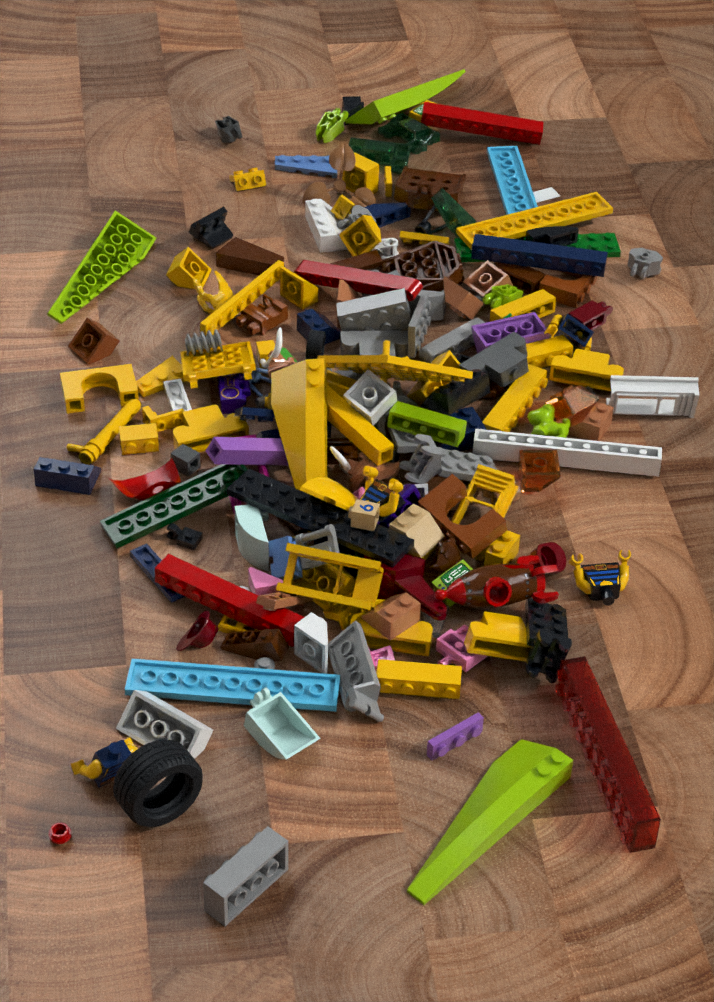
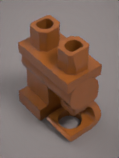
[236,294,288,336]

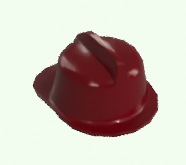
[530,542,567,574]
[176,611,219,651]

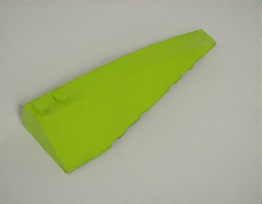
[345,69,466,124]
[47,210,156,324]
[407,739,573,905]

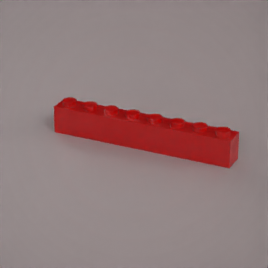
[420,102,544,145]
[155,553,304,647]

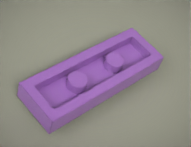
[427,713,484,761]

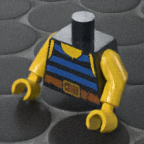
[359,466,406,522]
[569,550,631,606]

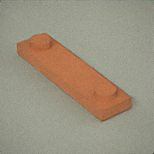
[256,592,313,611]

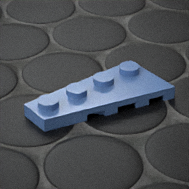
[275,155,337,179]

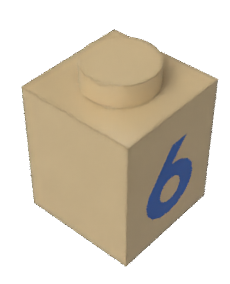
[348,499,380,531]

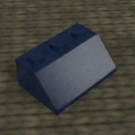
[33,457,101,495]

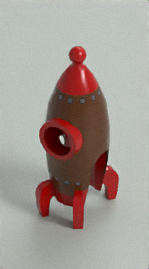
[435,555,559,608]

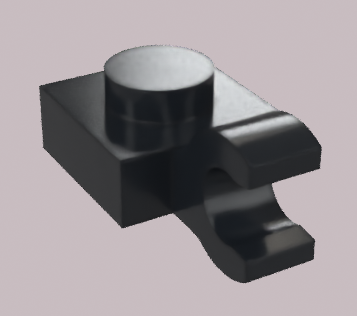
[167,523,203,550]

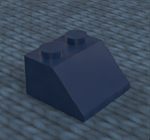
[297,308,340,345]

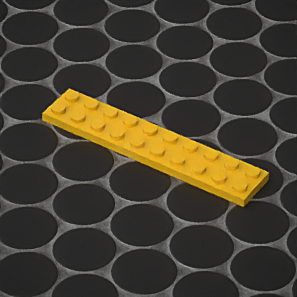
[456,192,613,250]

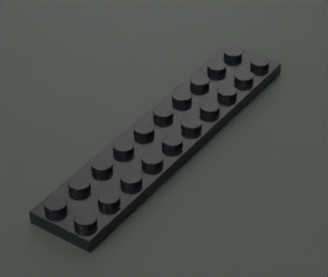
[227,469,414,567]

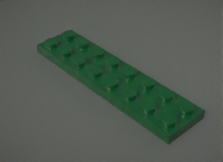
[100,464,248,549]

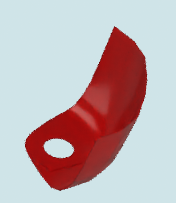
[109,458,181,501]

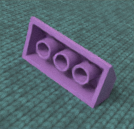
[471,312,549,353]

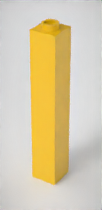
[327,385,394,466]

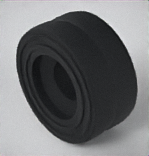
[306,330,326,359]

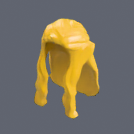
[193,271,234,320]

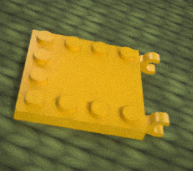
[180,341,256,389]

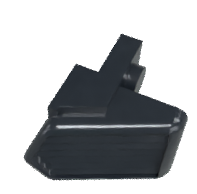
[189,207,233,249]

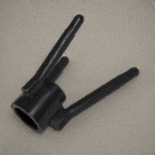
[415,203,452,235]

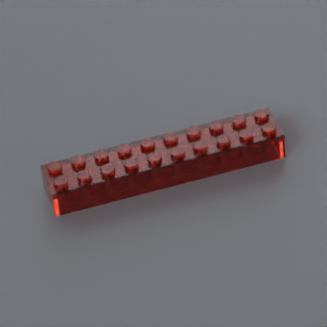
[555,656,661,853]

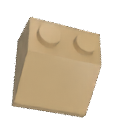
[389,504,444,558]

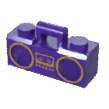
[217,373,251,414]

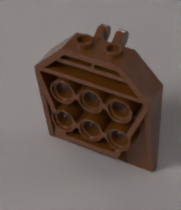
[394,166,466,211]
[381,241,465,292]

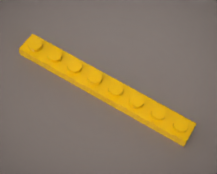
[200,260,284,336]

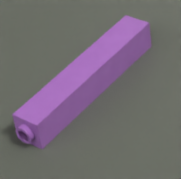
[206,437,288,465]

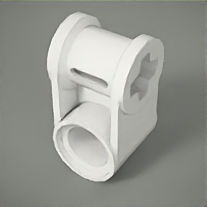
[371,238,399,260]

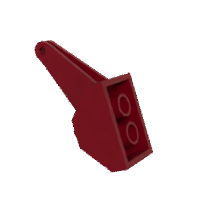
[364,555,447,621]

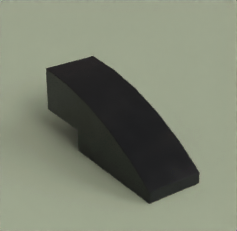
[525,226,579,246]

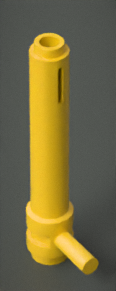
[66,399,141,465]

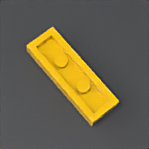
[399,231,450,245]

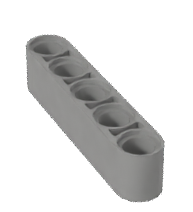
[419,318,486,363]

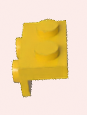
[229,167,266,191]

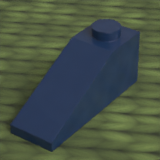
[364,203,411,228]

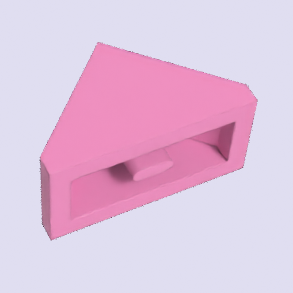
[248,567,283,595]

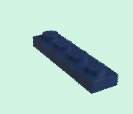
[130,543,186,603]

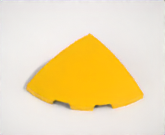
[300,476,358,511]

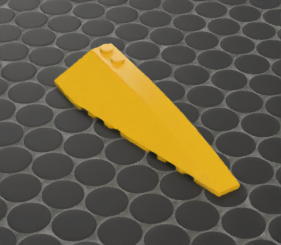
[271,358,327,533]

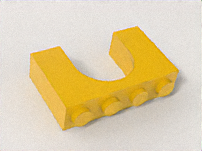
[60,364,139,414]

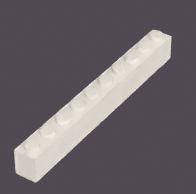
[473,429,662,477]

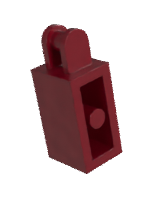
[569,300,613,330]

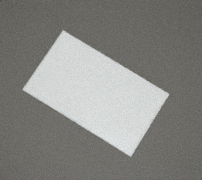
[533,187,560,203]

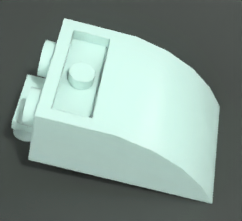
[234,504,269,572]
[244,687,321,760]

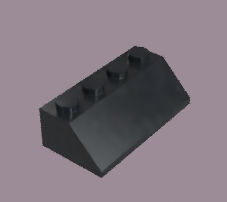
[420,369,490,415]

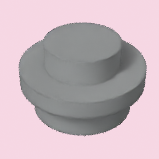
[254,657,275,670]

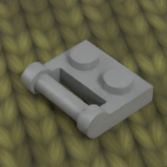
[295,524,339,570]

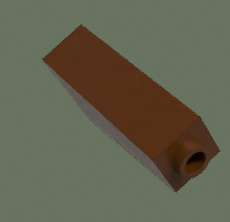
[216,237,285,275]

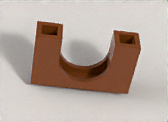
[539,271,598,308]
[418,474,507,559]

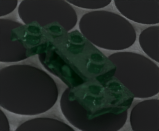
[378,113,440,154]
[349,137,411,174]

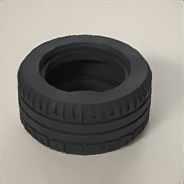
[113,739,203,827]

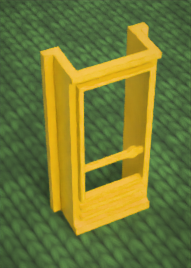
[442,464,519,562]
[276,543,384,610]

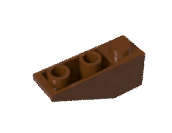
[220,628,289,662]

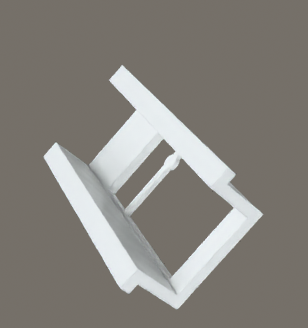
[606,375,699,418]

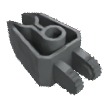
[215,116,243,143]

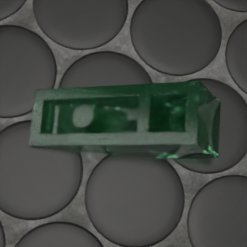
[431,188,477,238]

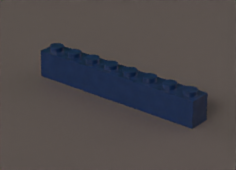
[471,234,608,277]

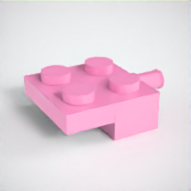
[436,624,488,672]

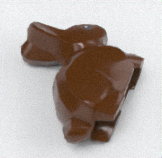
[429,538,460,574]

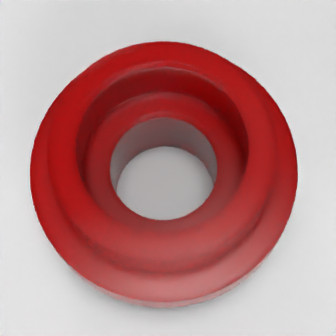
[48,822,72,844]

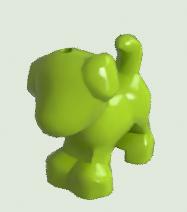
[527,404,571,438]

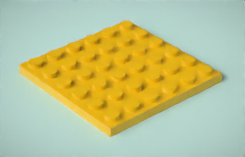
[317,355,473,382]

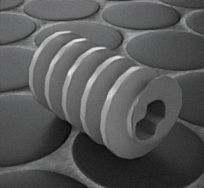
[185,329,223,356]

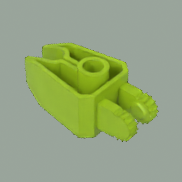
[316,108,349,143]
[482,284,523,309]

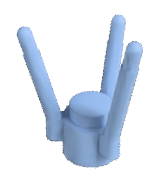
[243,367,271,397]

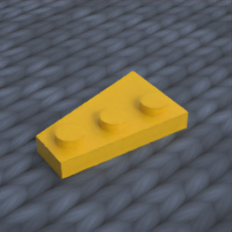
[136,355,184,397]

